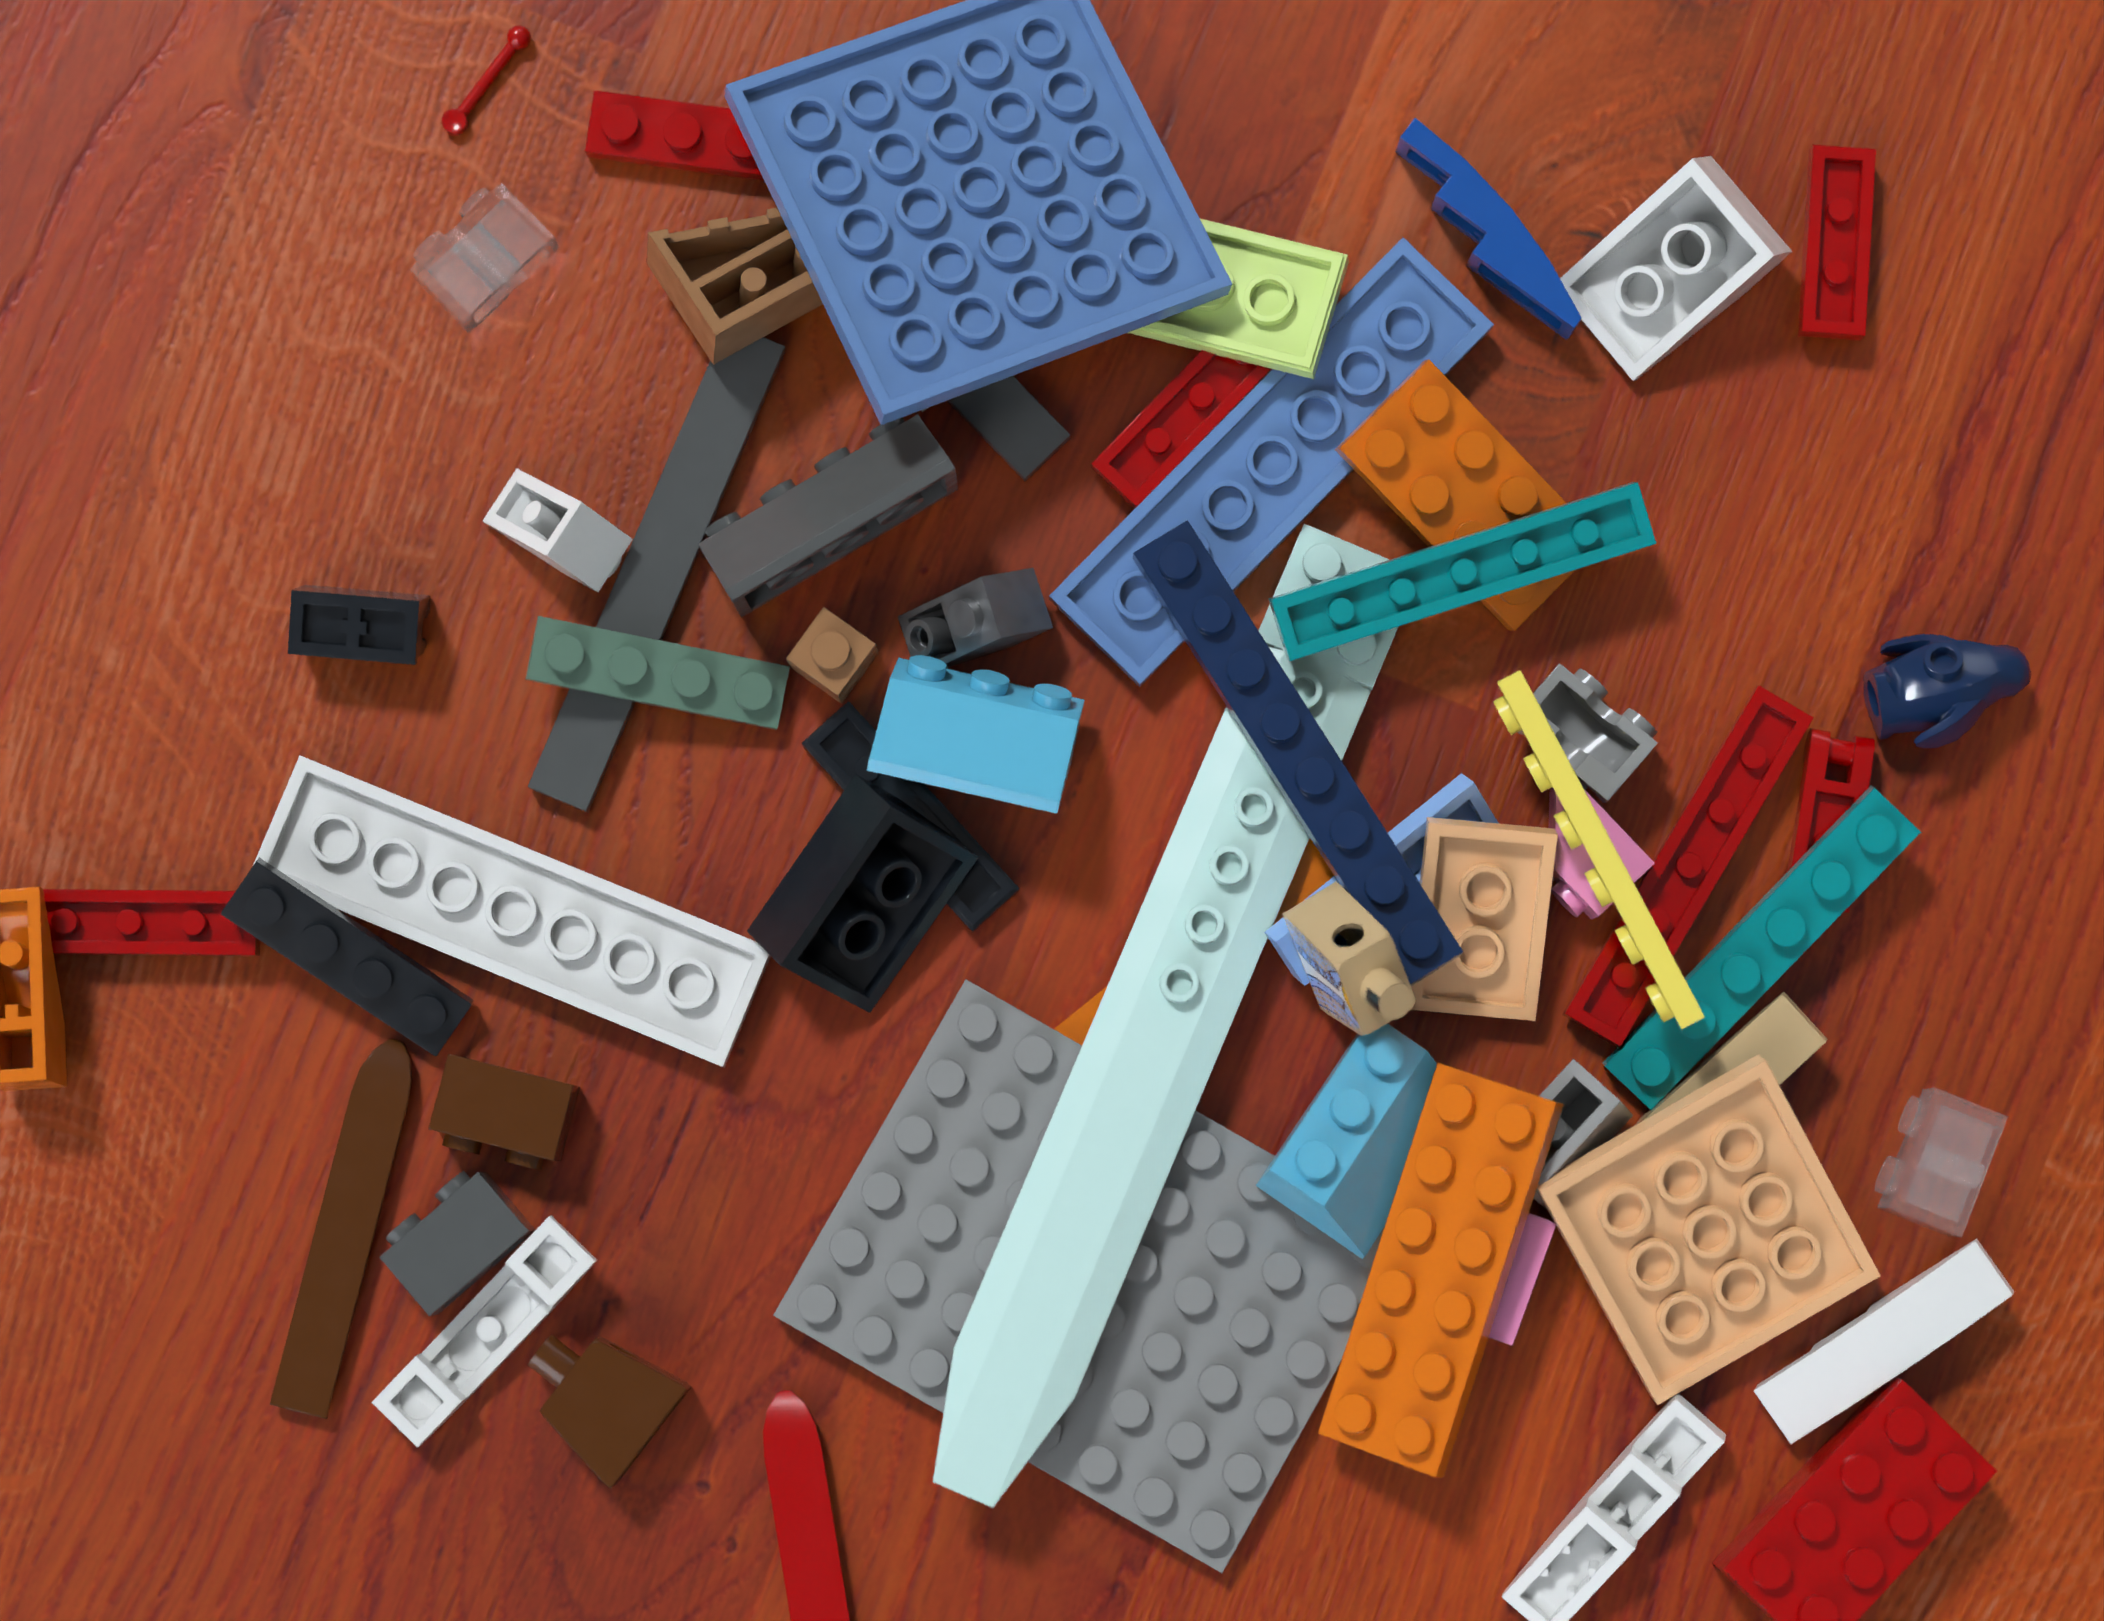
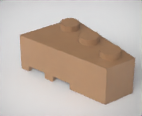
[647,207,823,365]

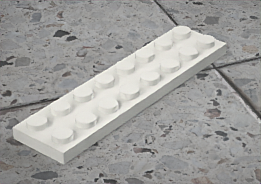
[252,756,771,1068]

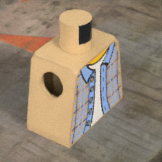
[1282,882,1416,1036]

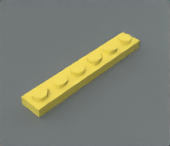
[1493,670,1705,1029]

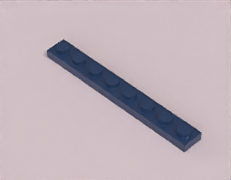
[1133,520,1463,986]

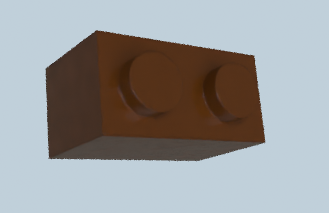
[428,1054,580,1170]

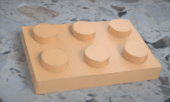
[1410,817,1558,1021]

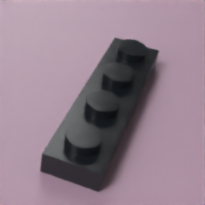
[220,857,474,1056]

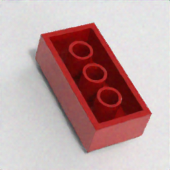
[1712,1378,1998,1621]

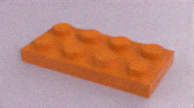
[1335,359,1575,631]

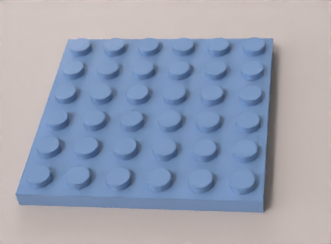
[724,0,1232,425]

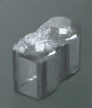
[410,183,559,333]

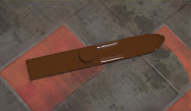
[270,1039,412,1419]

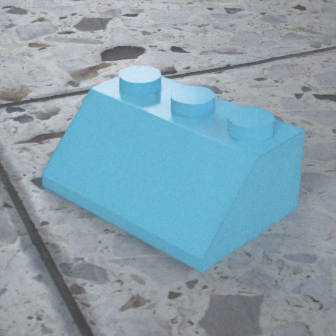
[867,655,1085,814]
[1255,1024,1437,1259]

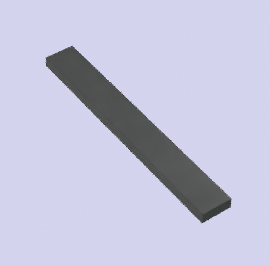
[527,337,786,813]

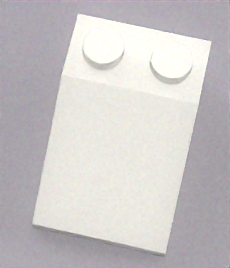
[1560,156,1792,381]

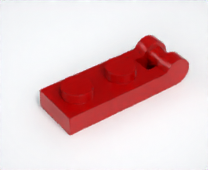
[1787,728,1875,914]

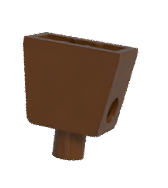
[528,1334,692,1488]

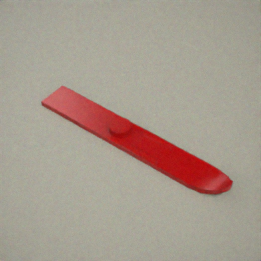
[763,1390,850,1621]

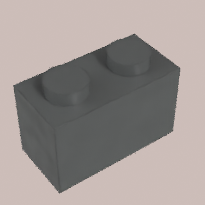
[379,1171,535,1316]

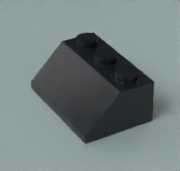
[747,774,979,1013]

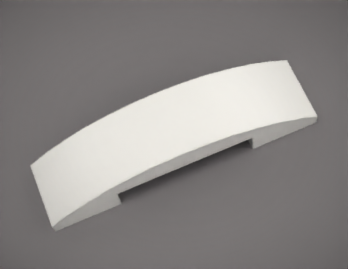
[372,1215,597,1448]

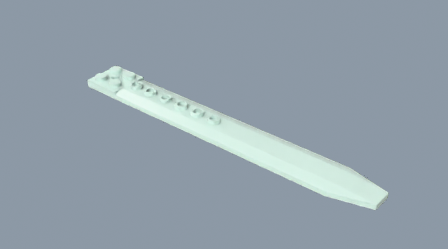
[933,524,1399,1508]

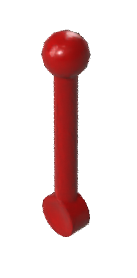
[441,25,531,136]

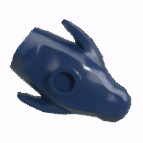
[1863,634,2031,748]

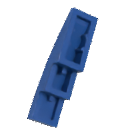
[1395,118,1582,340]

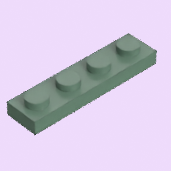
[525,616,790,730]

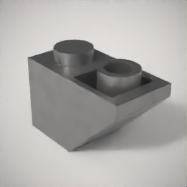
[898,568,1053,668]

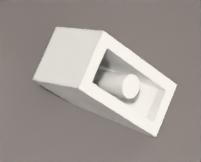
[483,469,633,592]

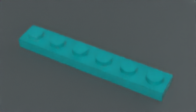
[1268,482,1656,661]
[1603,786,1921,1110]

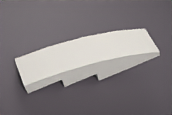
[1754,1238,2014,1444]
[1502,1393,1726,1621]

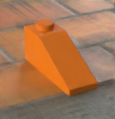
[0,887,67,1091]

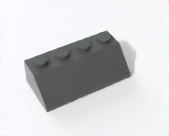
[698,414,958,618]

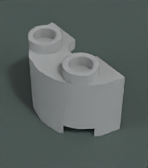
[1517,663,1658,803]

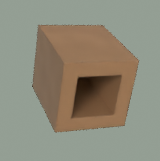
[786,607,879,704]

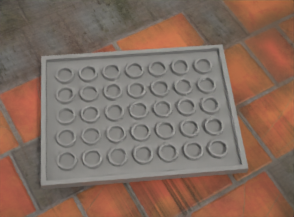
[773,979,1384,1573]

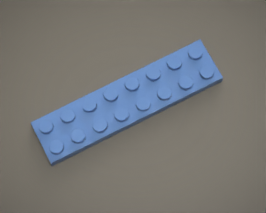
[1049,237,1494,687]

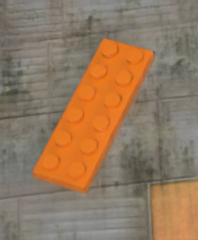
[1318,1063,1564,1478]

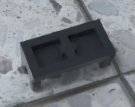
[288,585,431,665]

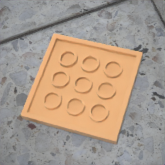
[1537,1054,1881,1405]

